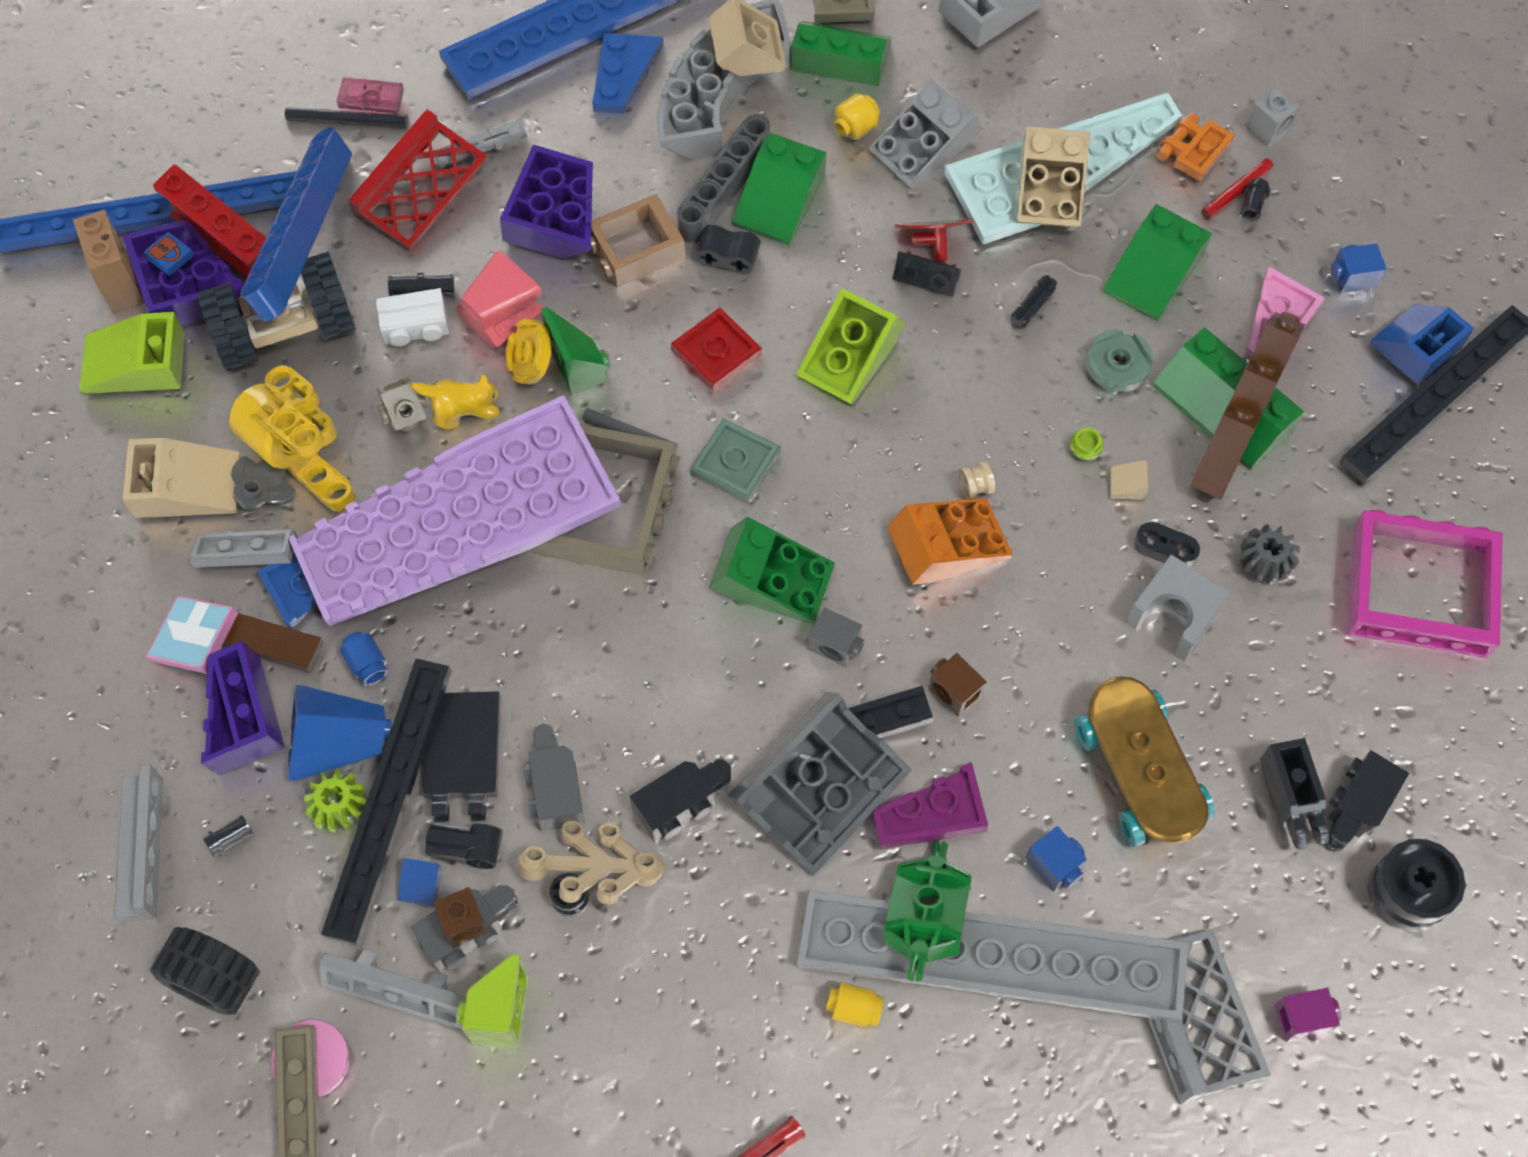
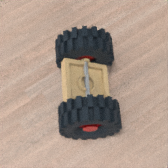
[197,251,356,371]

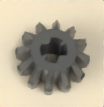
[1239,523,1300,584]

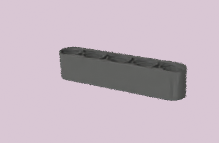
[677,114,770,243]

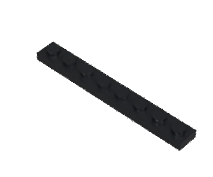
[1339,305,1528,484]
[321,658,452,946]

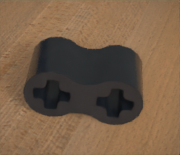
[695,225,761,274]

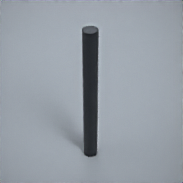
[285,107,408,127]

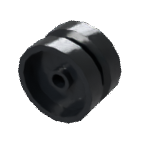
[1367,839,1466,932]

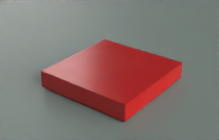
[671,307,762,391]

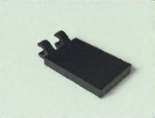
[423,691,501,823]

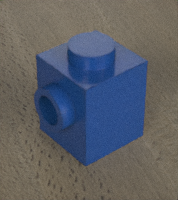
[1331,243,1387,293]
[1025,825,1087,892]

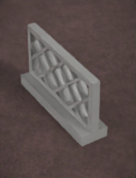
[1147,930,1271,1104]

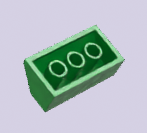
[1153,327,1304,470]

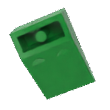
[709,517,835,624]

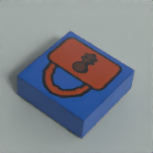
[144,232,193,276]

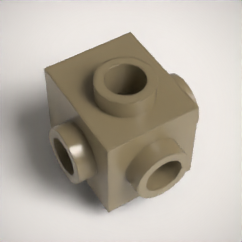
[376,376,428,432]

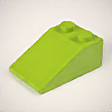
[796,288,906,405]

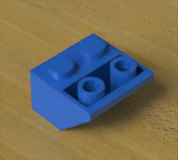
[1369,304,1474,385]

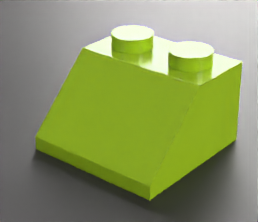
[457,954,529,1049]

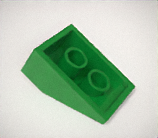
[732,133,827,246]
[1102,204,1212,321]

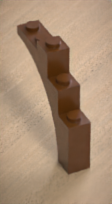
[1190,312,1306,499]

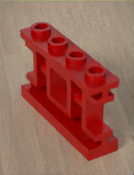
[153,164,266,279]

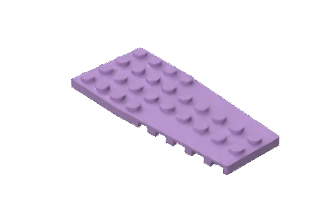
[289,395,622,626]

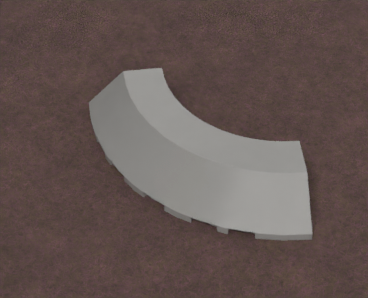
[658,0,792,160]

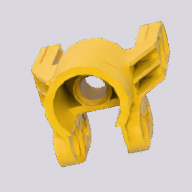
[229,365,356,511]

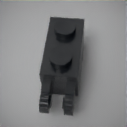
[1260,738,1329,849]
[1326,750,1410,852]
[629,758,731,842]

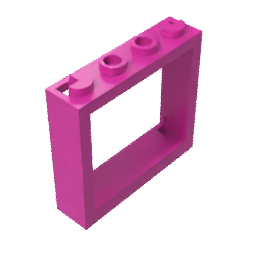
[1347,510,1503,659]

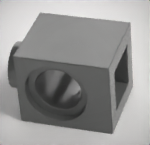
[808,608,865,667]

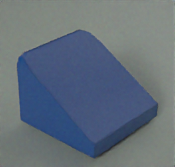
[398,858,443,906]

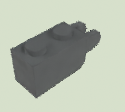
[523,723,585,832]
[410,884,519,973]

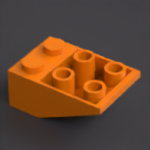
[887,498,1013,585]

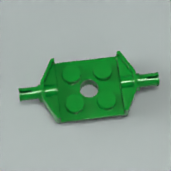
[884,840,972,982]

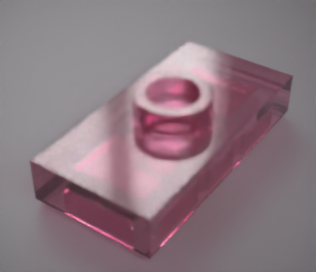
[336,77,404,114]

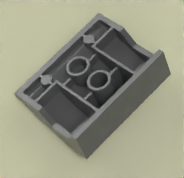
[727,692,912,876]

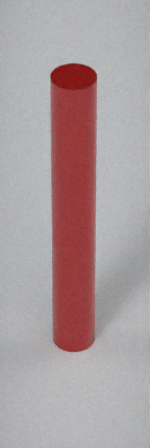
[1201,158,1273,220]

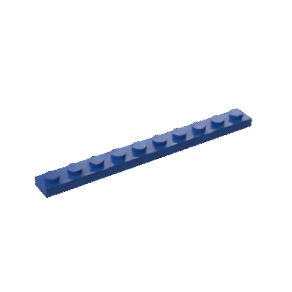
[0,171,297,253]

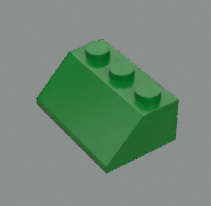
[791,21,891,87]

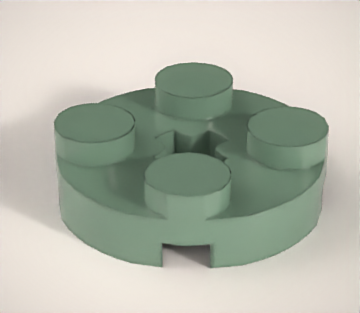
[1086,329,1153,394]

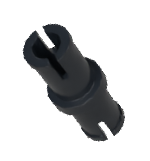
[388,272,455,296]

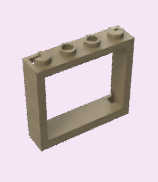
[525,424,680,576]

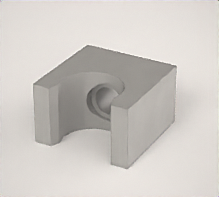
[1126,555,1231,661]

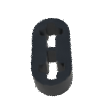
[1134,522,1200,567]

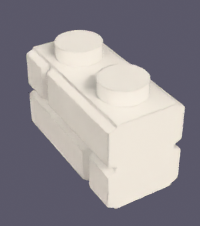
[376,288,450,346]

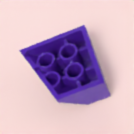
[500,144,593,259]
[122,219,244,327]

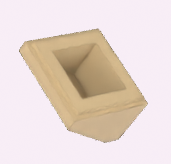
[1110,460,1148,500]

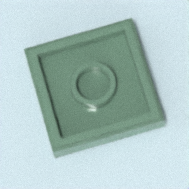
[690,418,781,503]

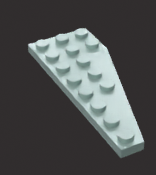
[944,93,1182,245]

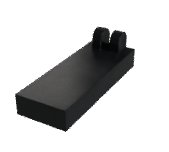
[848,685,934,738]

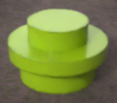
[1070,427,1104,460]

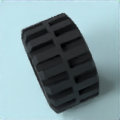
[150,927,260,1015]

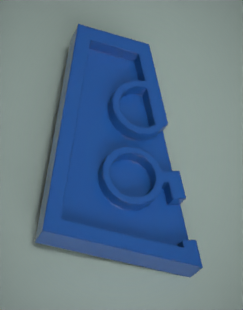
[592,33,664,114]
[258,552,317,629]

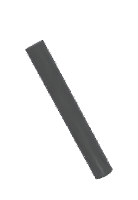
[582,408,678,450]

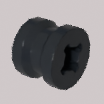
[549,873,589,917]

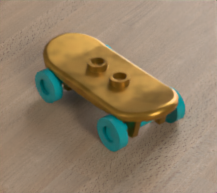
[1074,676,1215,847]

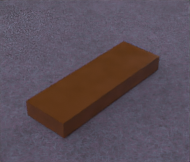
[222,613,323,673]

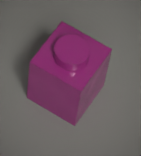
[1275,987,1341,1042]

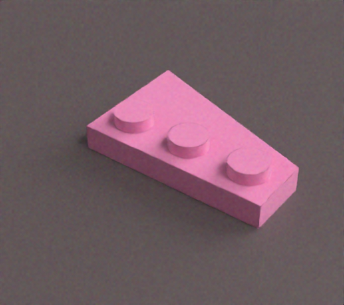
[1246,266,1325,358]

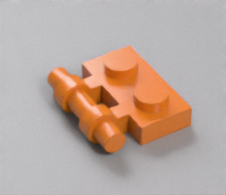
[1156,113,1235,182]

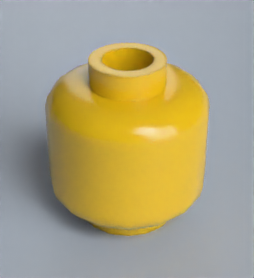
[834,93,880,140]

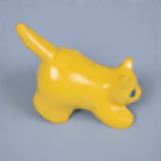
[411,375,500,430]

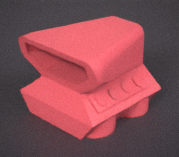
[455,251,544,349]

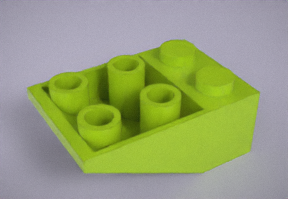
[79,312,185,394]

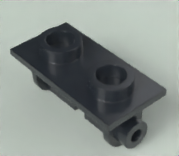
[892,251,962,297]

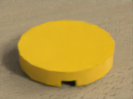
[506,318,551,385]

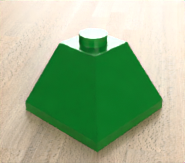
[541,307,610,396]

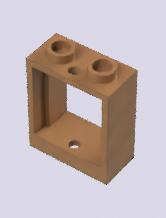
[590,194,685,288]
[73,209,144,314]

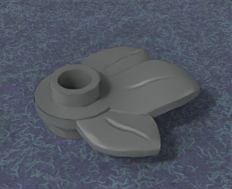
[231,456,296,510]

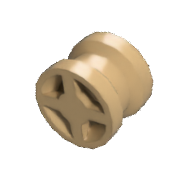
[958,460,996,499]

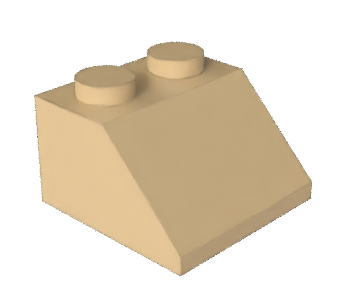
[709,0,787,76]

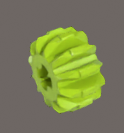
[304,769,367,834]

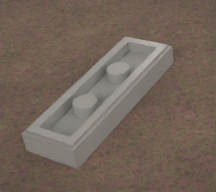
[189,529,298,568]

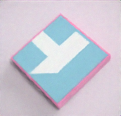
[146,596,238,674]

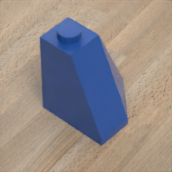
[288,685,392,781]

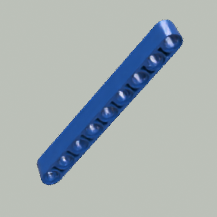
[240,127,352,322]

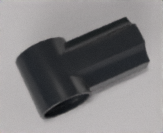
[425,823,503,869]

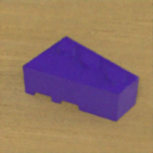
[201,641,285,775]

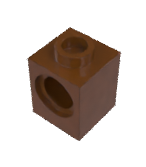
[929,653,987,717]
[433,887,489,948]

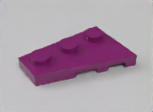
[872,762,988,850]

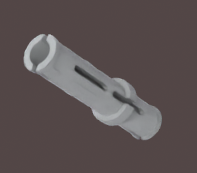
[435,118,527,169]

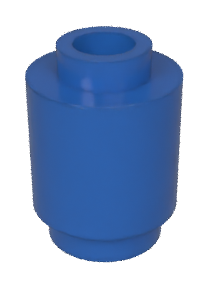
[340,632,388,686]

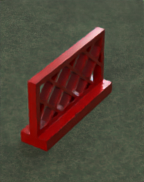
[348,109,488,251]

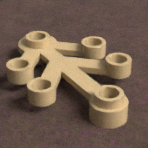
[518,821,664,905]

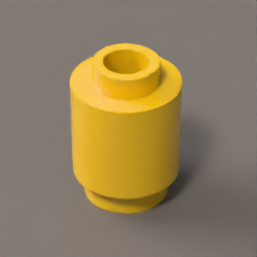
[826,982,884,1028]

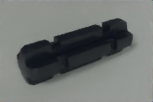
[1010,275,1057,328]

